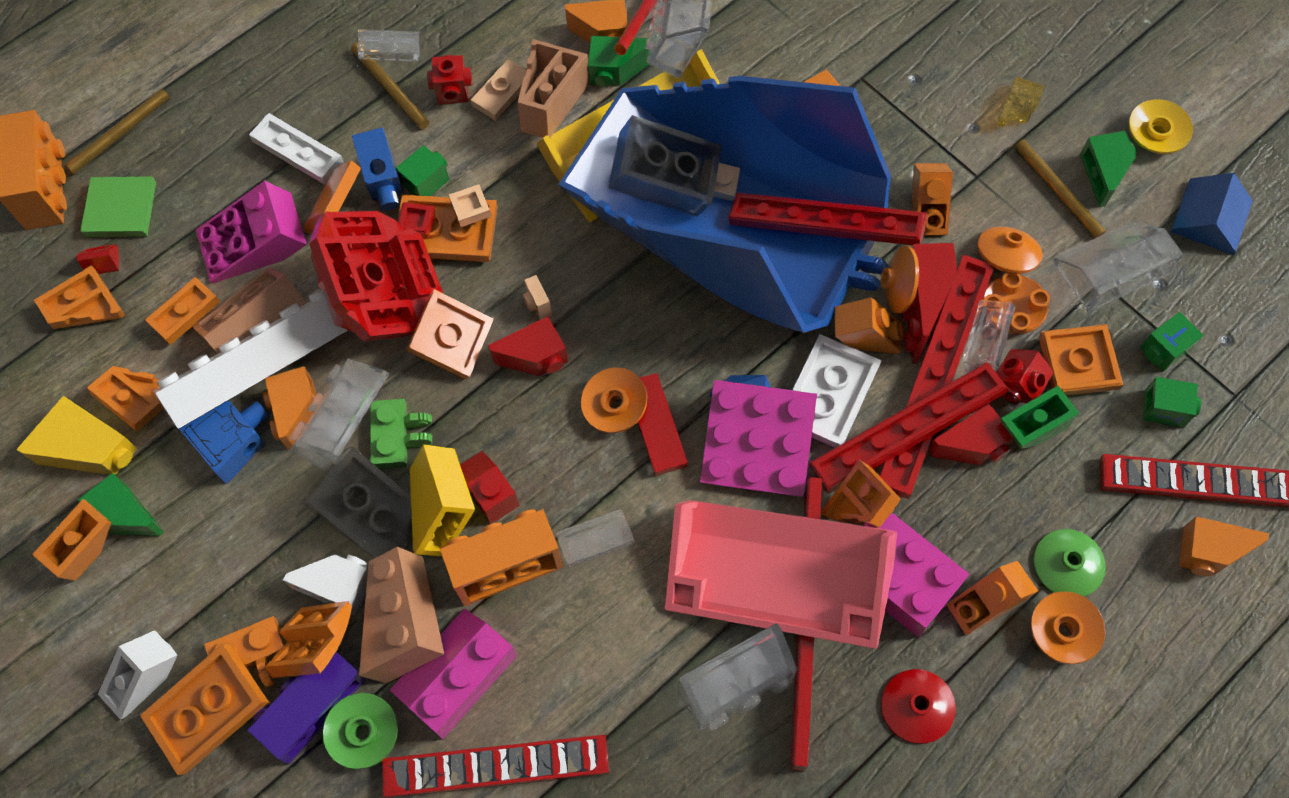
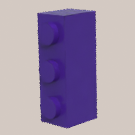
[248,652,366,765]

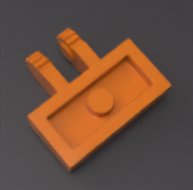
[204,616,285,687]

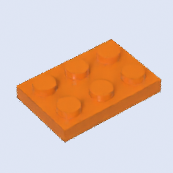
[397,195,498,262]
[140,644,269,775]

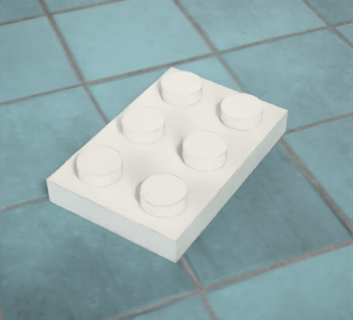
[793,334,882,448]

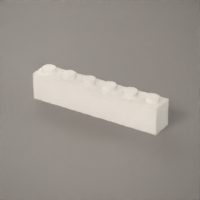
[153,289,348,429]

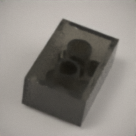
[608,115,722,217]

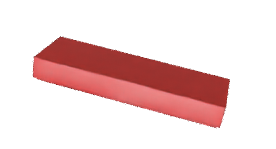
[637,373,688,476]

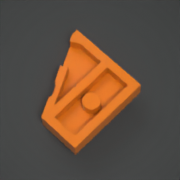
[87,366,164,432]
[821,460,901,528]

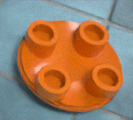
[982,272,1050,334]

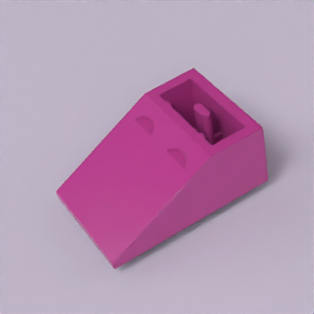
[196,181,307,283]

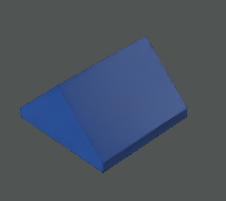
[1171,173,1253,255]

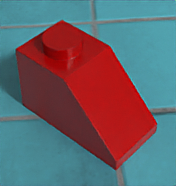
[488,316,568,376]
[928,404,1013,466]
[460,451,520,524]

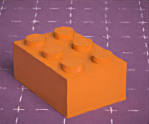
[0,110,67,230]
[440,509,564,606]

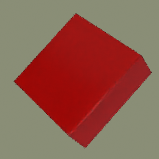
[398,202,436,240]

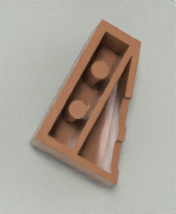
[518,39,589,138]
[359,547,444,683]

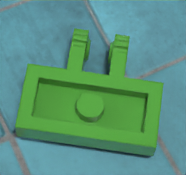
[371,399,432,469]

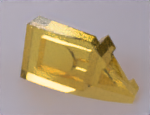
[997,76,1045,127]

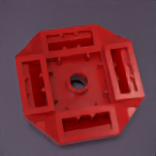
[309,211,443,342]

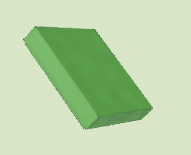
[80,177,156,237]

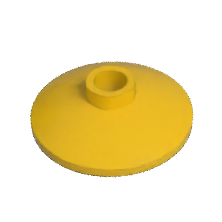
[1128,99,1193,154]

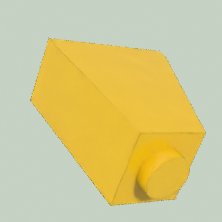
[16,396,137,475]
[410,445,475,556]

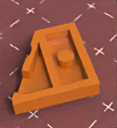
[34,265,126,329]

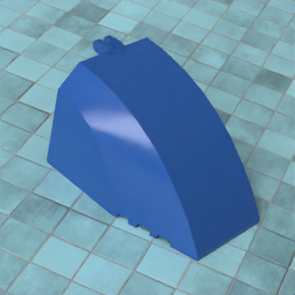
[558,76,891,333]

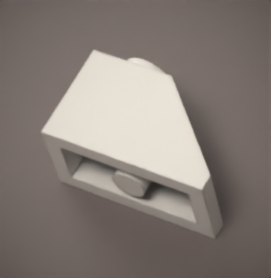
[283,555,368,616]
[98,630,178,720]

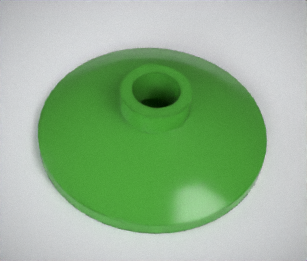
[1033,529,1106,597]
[323,693,398,769]

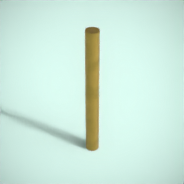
[351,42,429,129]
[65,88,170,174]
[1015,139,1106,239]

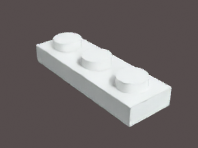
[249,113,344,185]

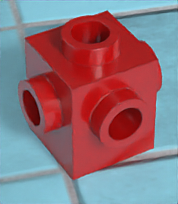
[427,55,473,105]
[996,349,1054,404]

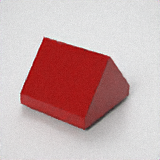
[76,244,119,274]

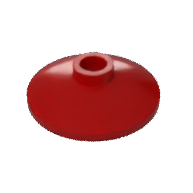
[881,669,956,744]

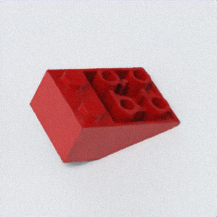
[901,243,957,364]

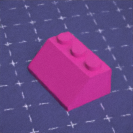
[390,608,518,739]

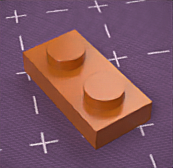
[145,277,220,345]

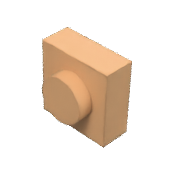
[702,161,740,201]
[449,184,491,227]
[522,275,552,320]

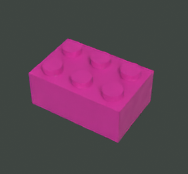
[866,513,970,638]

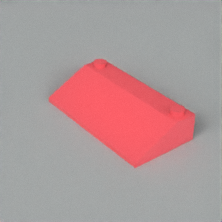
[665,500,897,649]

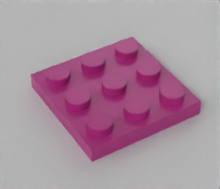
[700,380,817,497]

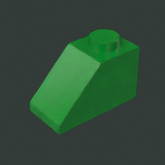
[588,36,652,87]
[1080,131,1136,207]
[1000,386,1079,449]
[78,473,164,537]

